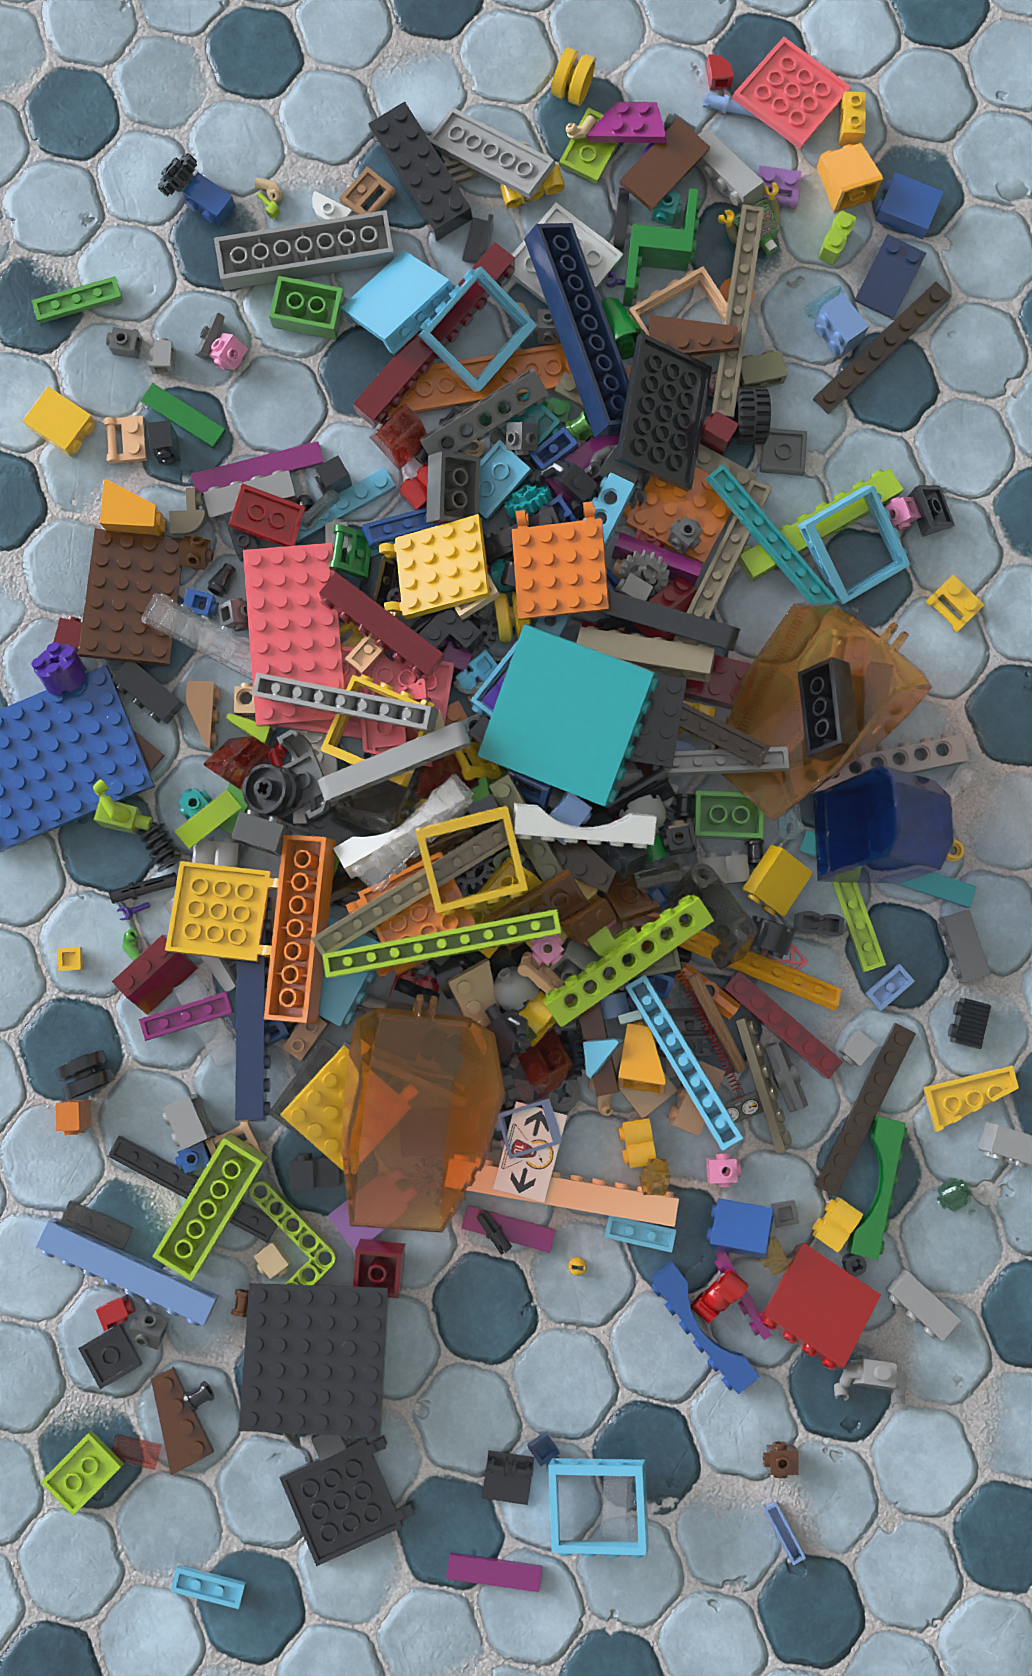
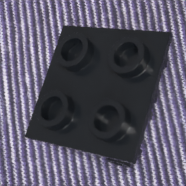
[482,1450,534,1505]

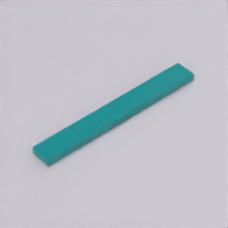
[705,464,837,615]
[799,830,976,908]

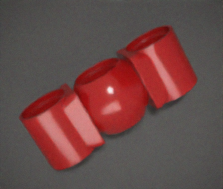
[690,1269,749,1324]

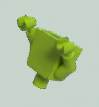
[93,780,152,834]

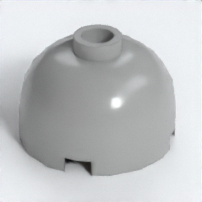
[619,795,666,835]
[494,966,540,1011]

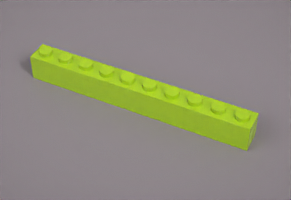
[322,910,562,979]

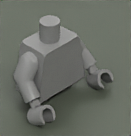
[834,1359,907,1410]

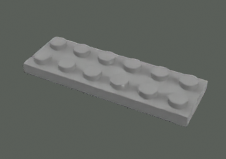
[428,107,556,199]

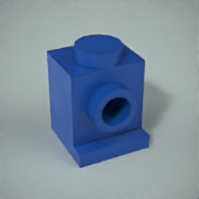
[182,588,219,620]
[175,1141,212,1173]

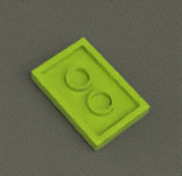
[559,107,619,185]
[40,1430,124,1516]

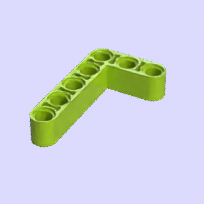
[250,1179,338,1285]

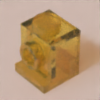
[639,1159,671,1195]
[760,1236,789,1275]

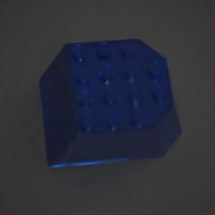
[813,765,954,884]

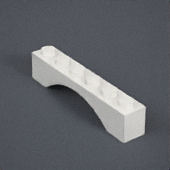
[333,780,469,879]
[512,803,656,848]

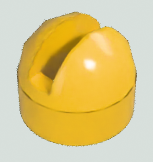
[568,1256,587,1276]

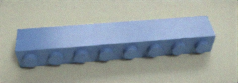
[36,1218,219,1326]

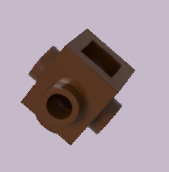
[179,535,214,570]
[763,1441,799,1479]

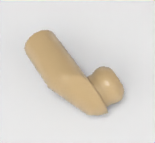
[597,1093,614,1116]

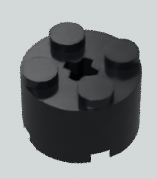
[744,915,796,959]
[428,954,468,1000]

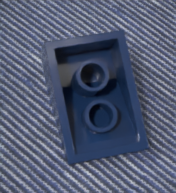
[854,234,927,320]

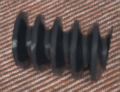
[137,822,182,872]

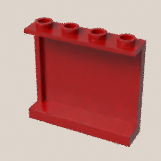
[757,1243,881,1370]

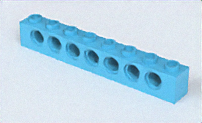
[531,472,636,637]
[625,975,744,1151]

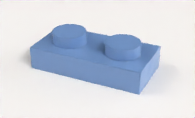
[864,964,915,1011]

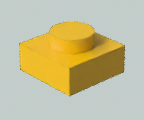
[57,947,83,971]

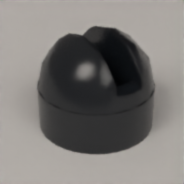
[296,494,315,512]

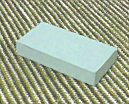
[618,1010,642,1027]

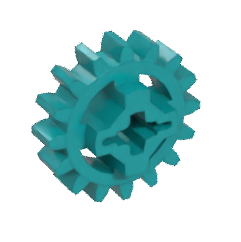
[505,483,552,518]

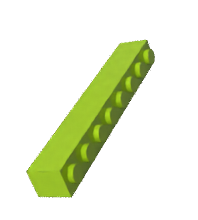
[737,468,904,583]

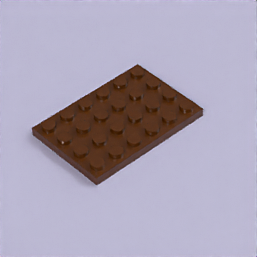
[78,528,183,666]

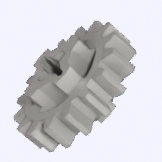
[620,550,670,595]

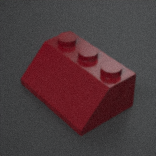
[632,575,697,642]
[112,934,198,1015]

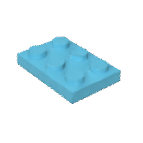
[479,440,532,520]

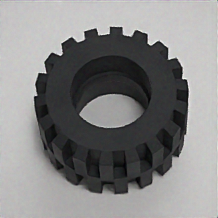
[733,388,771,444]

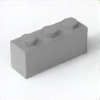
[886,1269,961,1341]

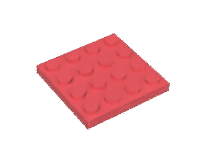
[732,37,851,149]

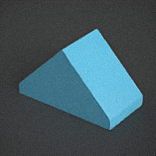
[583,1038,624,1078]

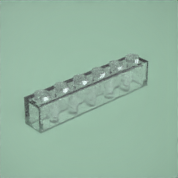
[141,593,253,681]
[354,774,474,892]

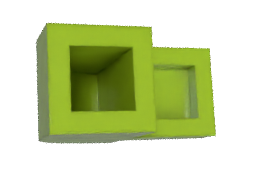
[586,925,637,957]

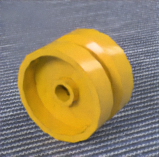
[551,47,597,106]
[494,591,531,643]

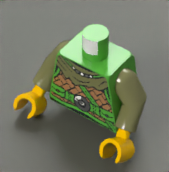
[718,182,781,255]

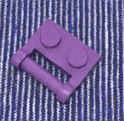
[755,165,802,210]

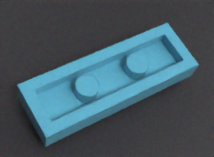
[604,1215,676,1253]
[170,1565,246,1609]

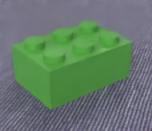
[269,276,345,340]
[693,790,764,841]

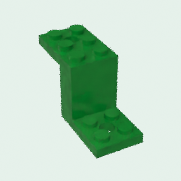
[623,188,701,307]

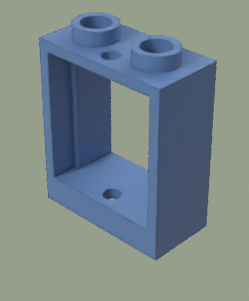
[493,1095,563,1159]

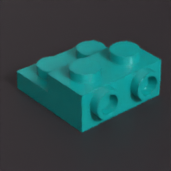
[502,391,562,454]

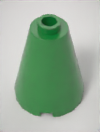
[601,297,646,360]

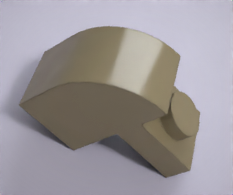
[169,487,208,534]

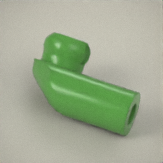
[122,929,142,961]

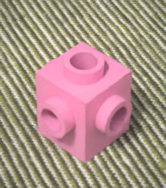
[209,333,248,370]
[885,497,921,531]
[530,936,564,965]
[706,1153,741,1187]

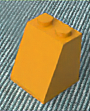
[816,143,883,213]
[100,480,167,536]
[618,1022,666,1095]

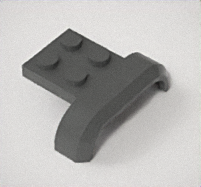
[272,730,331,820]

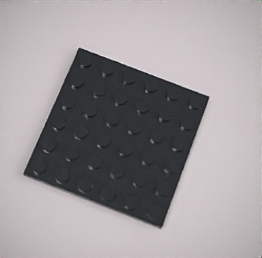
[238,1283,389,1437]

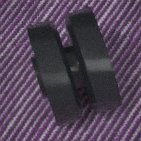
[242,764,302,816]
[55,1050,115,1100]

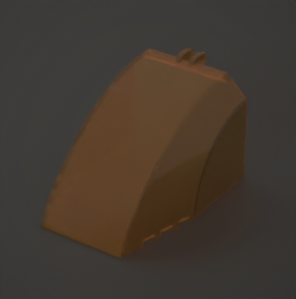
[714,603,932,821]
[342,995,505,1233]

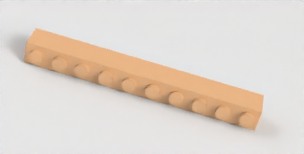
[447,1154,679,1227]

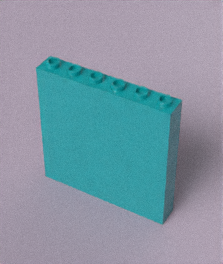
[477,624,659,806]

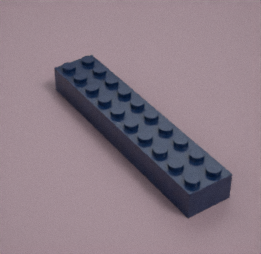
[524,223,629,438]

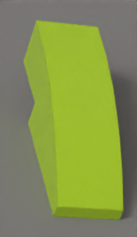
[174,789,242,848]

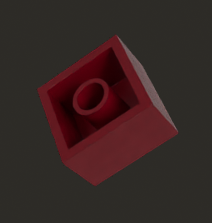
[353,1239,406,1299]

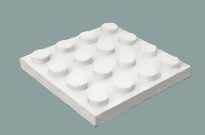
[511,203,623,305]

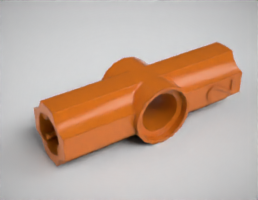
[675,963,741,1020]

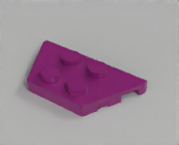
[586,102,667,143]

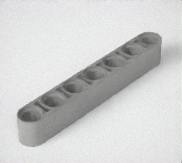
[318,721,471,803]

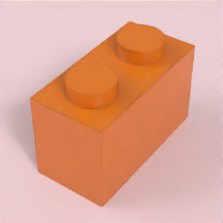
[55,1099,91,1135]

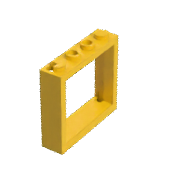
[321,674,439,787]
[415,806,528,915]

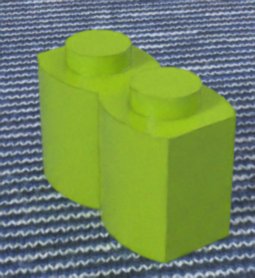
[818,210,856,265]

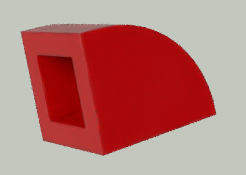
[706,54,734,90]

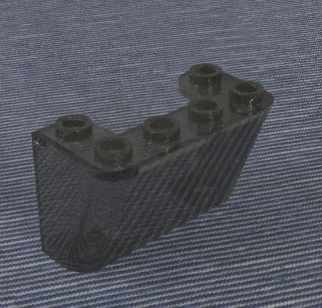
[336,753,430,835]
[666,864,758,970]

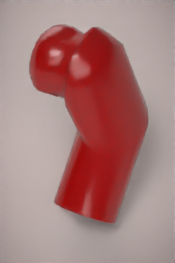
[269,742,288,767]

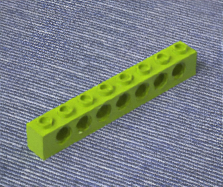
[542,895,714,1027]

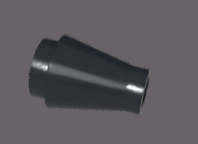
[207,563,236,597]

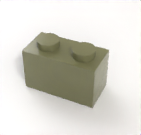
[739,350,787,388]

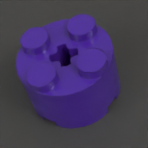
[31,642,87,695]

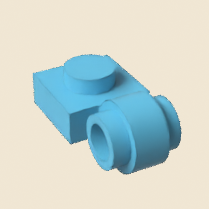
[455,650,498,691]

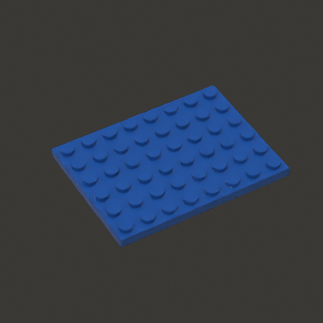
[0,665,155,852]

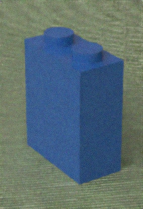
[875,172,944,240]
[707,1198,774,1259]

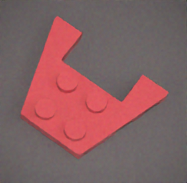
[361,678,433,767]

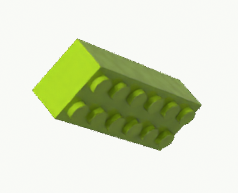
[152,1133,269,1281]

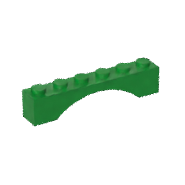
[847,1116,907,1260]

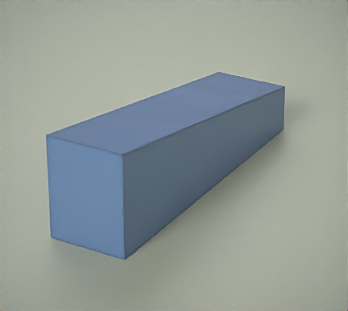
[763,1501,806,1565]

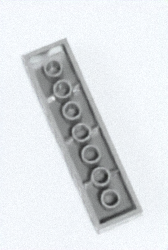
[214,210,394,290]

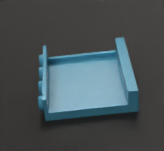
[341,250,453,355]
[319,916,379,1028]

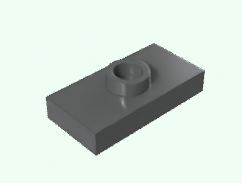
[195,312,225,359]

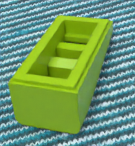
[226,713,273,746]

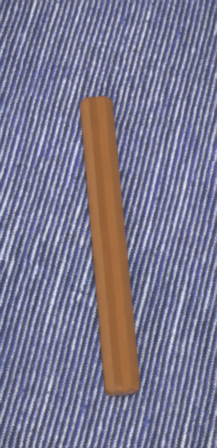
[689,973,747,1073]

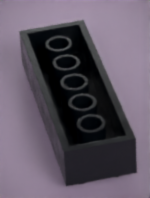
[368,101,473,241]

